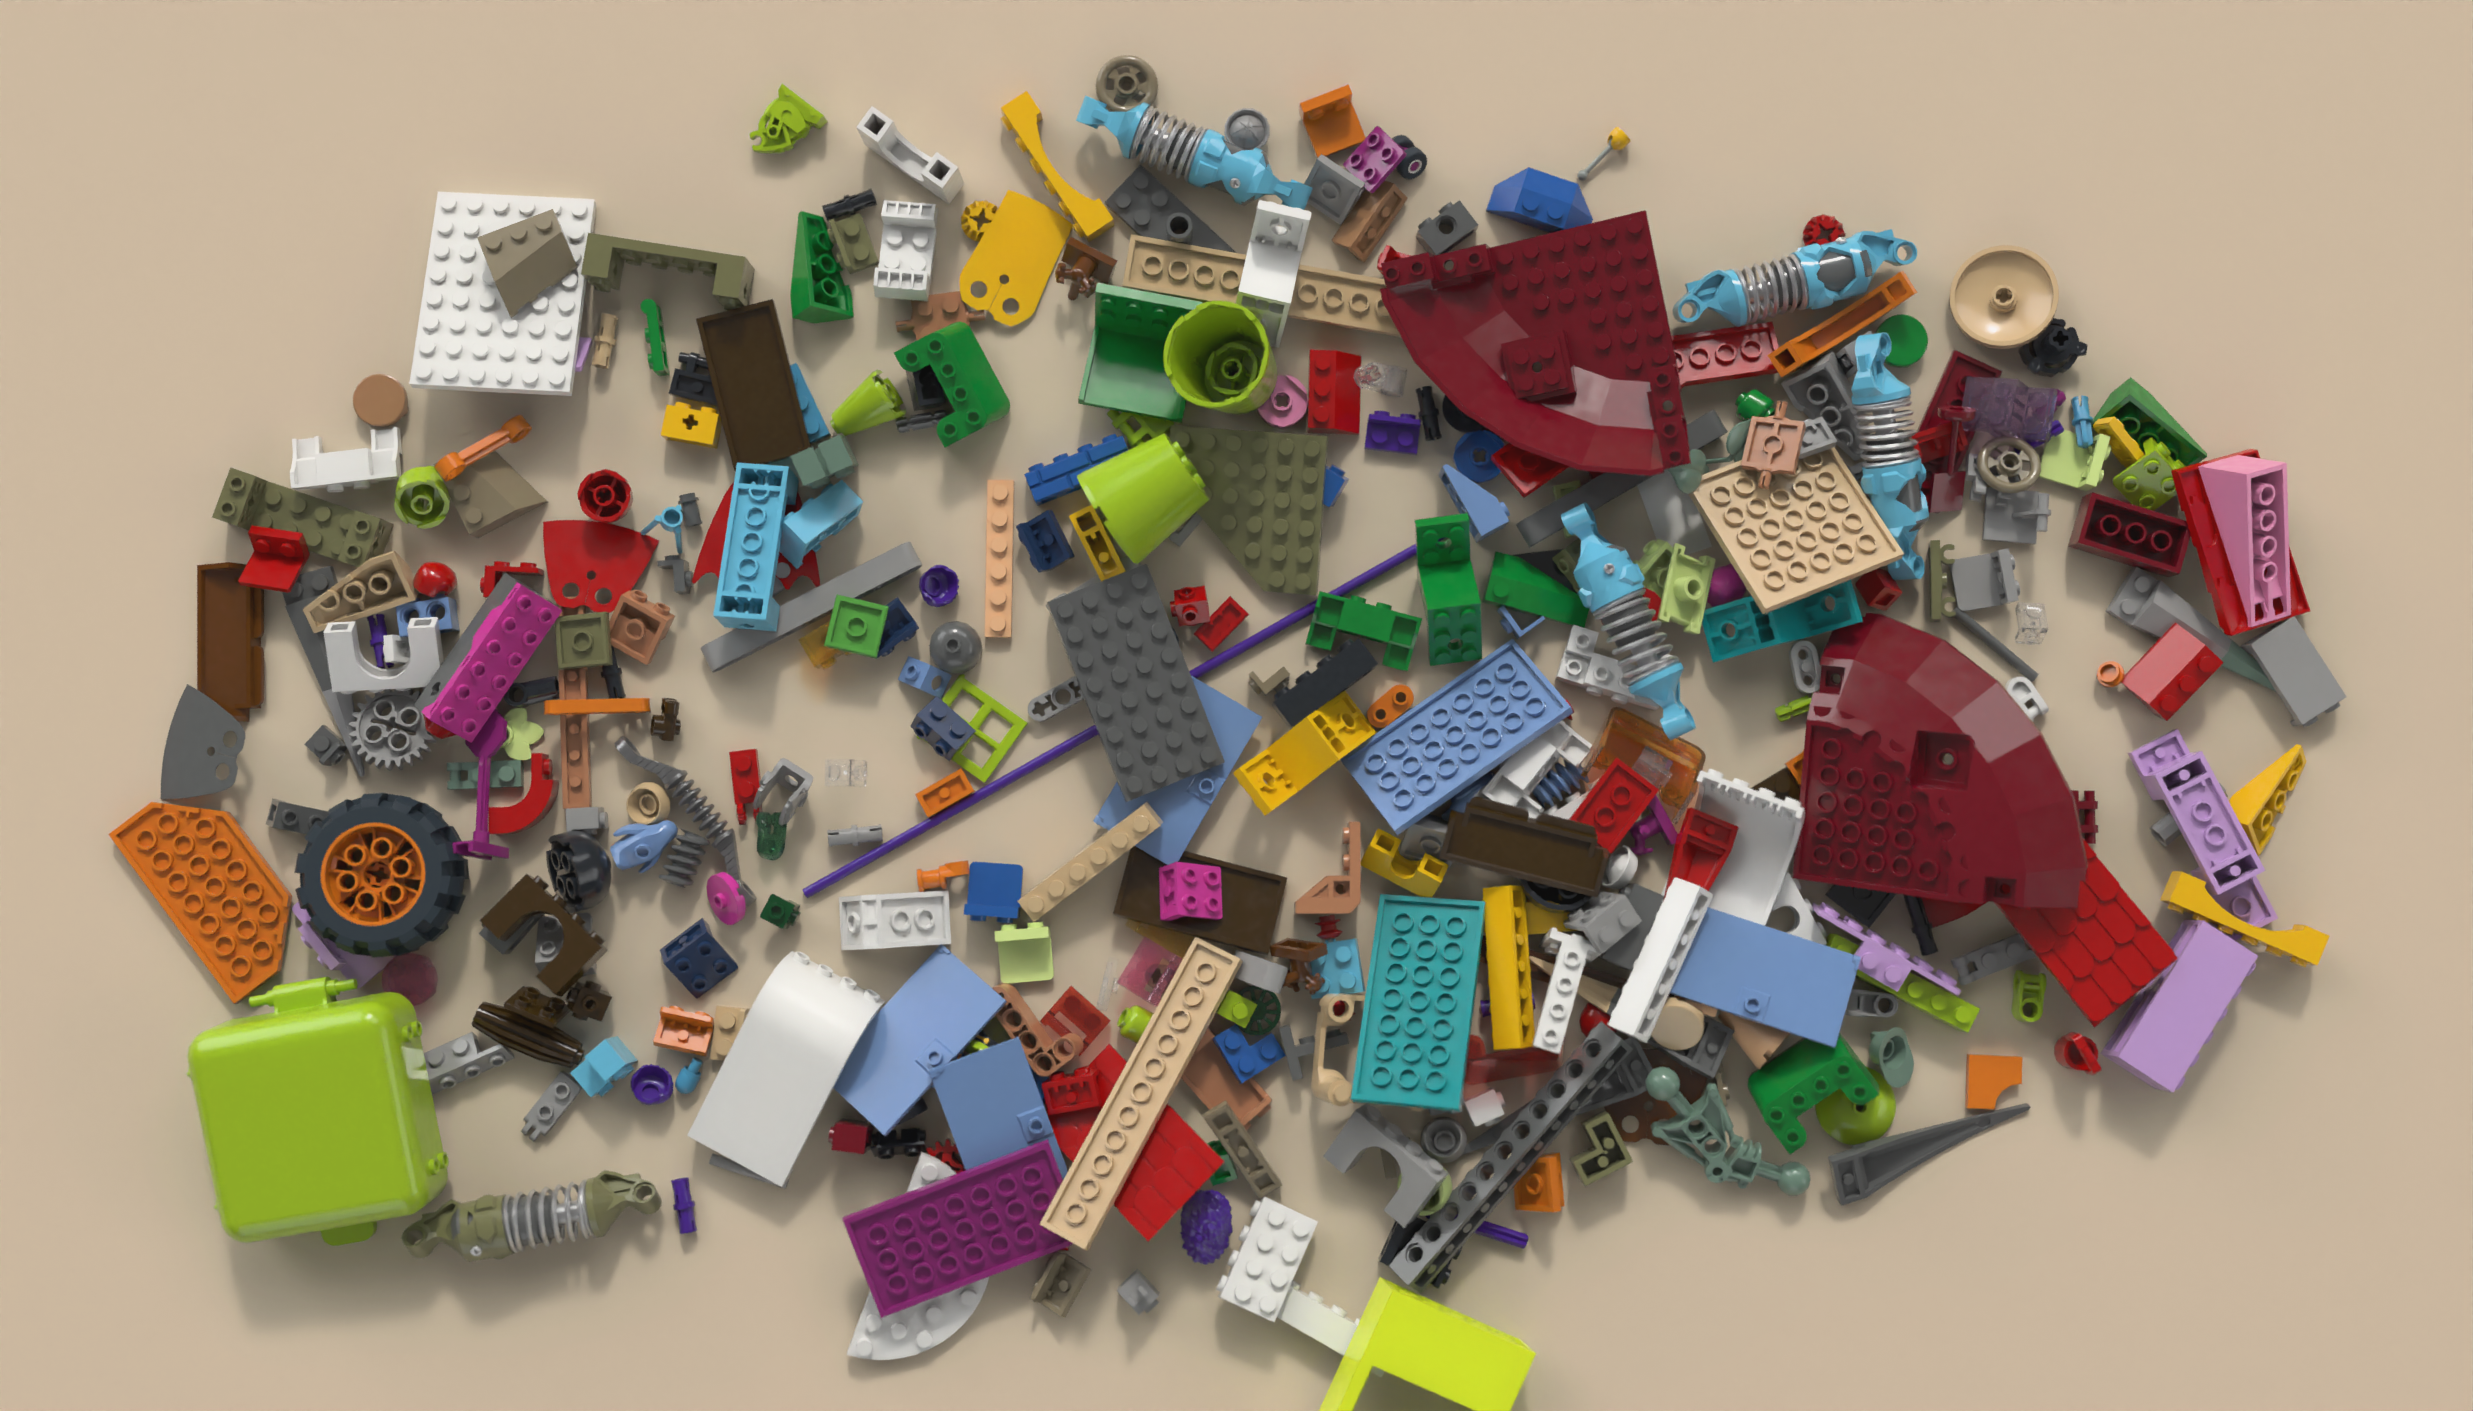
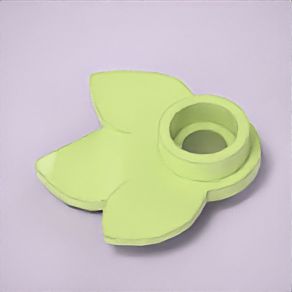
[500,708,544,761]

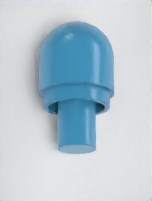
[675,1057,703,1094]

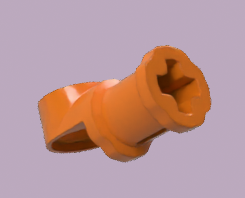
[917,860,970,892]

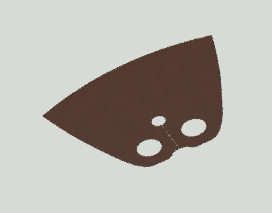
[1596,1049,1707,1145]

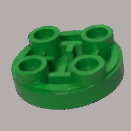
[1875,314,1928,368]

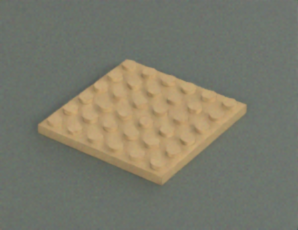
[1688,448,1904,614]

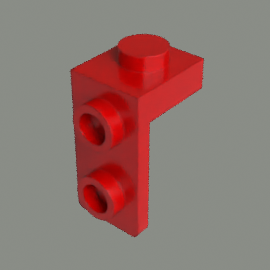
[480,561,544,598]

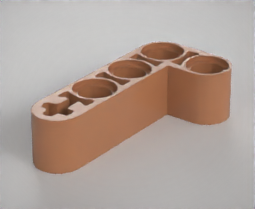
[992,983,1083,1076]

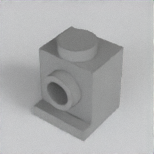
[566,807,608,835]

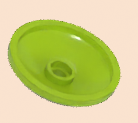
[1815,1066,1896,1145]

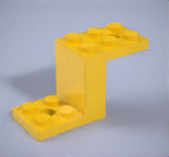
[1233,691,1377,816]

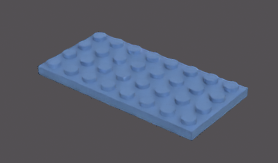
[1340,638,1573,835]

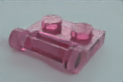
[1116,936,1183,1007]

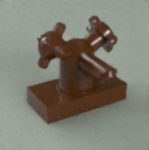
[1055,237,1117,301]
[1270,938,1328,995]

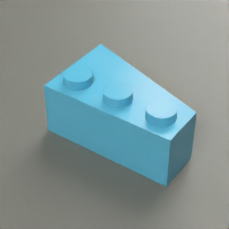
[779,480,863,569]

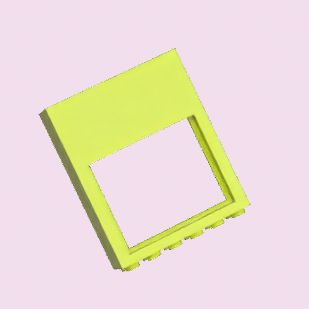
[1319,1277,1536,1411]

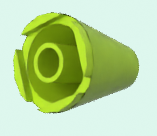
[830,369,906,436]

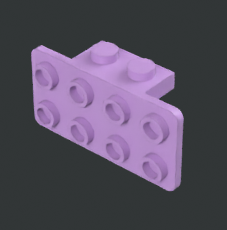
[292,896,397,988]

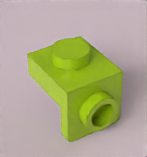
[1216,989,1257,1028]

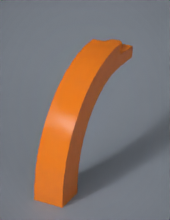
[1767,271,1918,377]

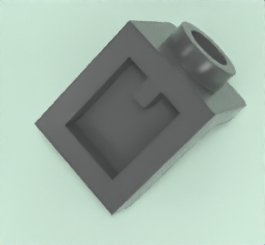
[304,725,347,766]

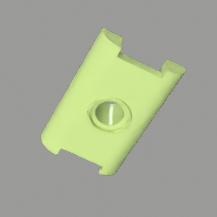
[1657,543,1716,634]

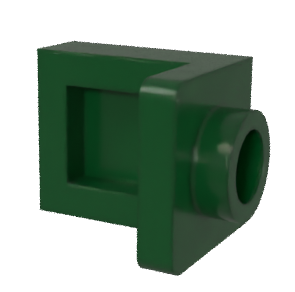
[760,894,801,929]

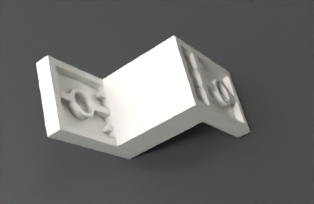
[1236,200,1312,348]

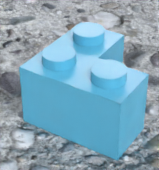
[570,1036,638,1097]

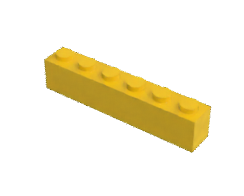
[1482,885,1536,1050]

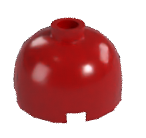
[577,469,633,523]

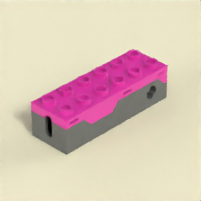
[414,573,563,743]

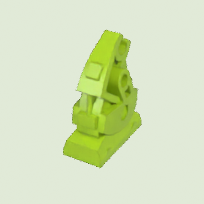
[749,84,828,154]

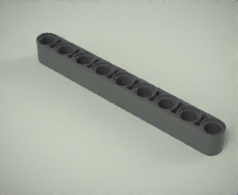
[1516,410,1728,548]

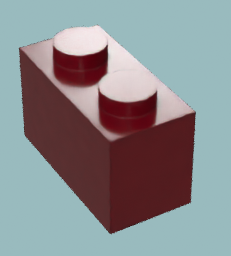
[828,1118,874,1154]

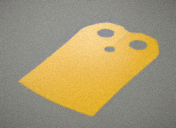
[959,189,1073,326]

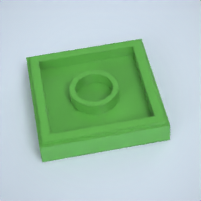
[824,595,889,659]

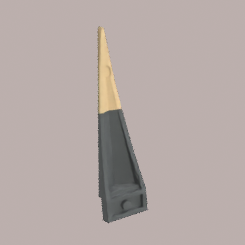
[1529,956,1734,1080]

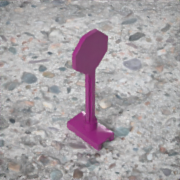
[452,709,509,861]

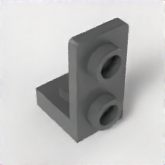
[266,798,329,834]

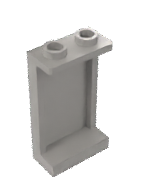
[2240,616,2347,727]

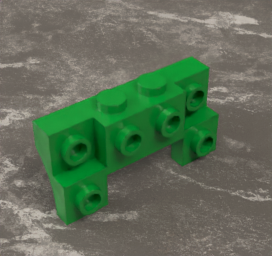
[1305,591,1422,672]

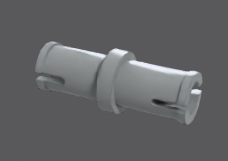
[827,824,883,847]

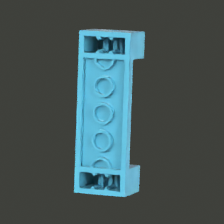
[713,463,799,632]

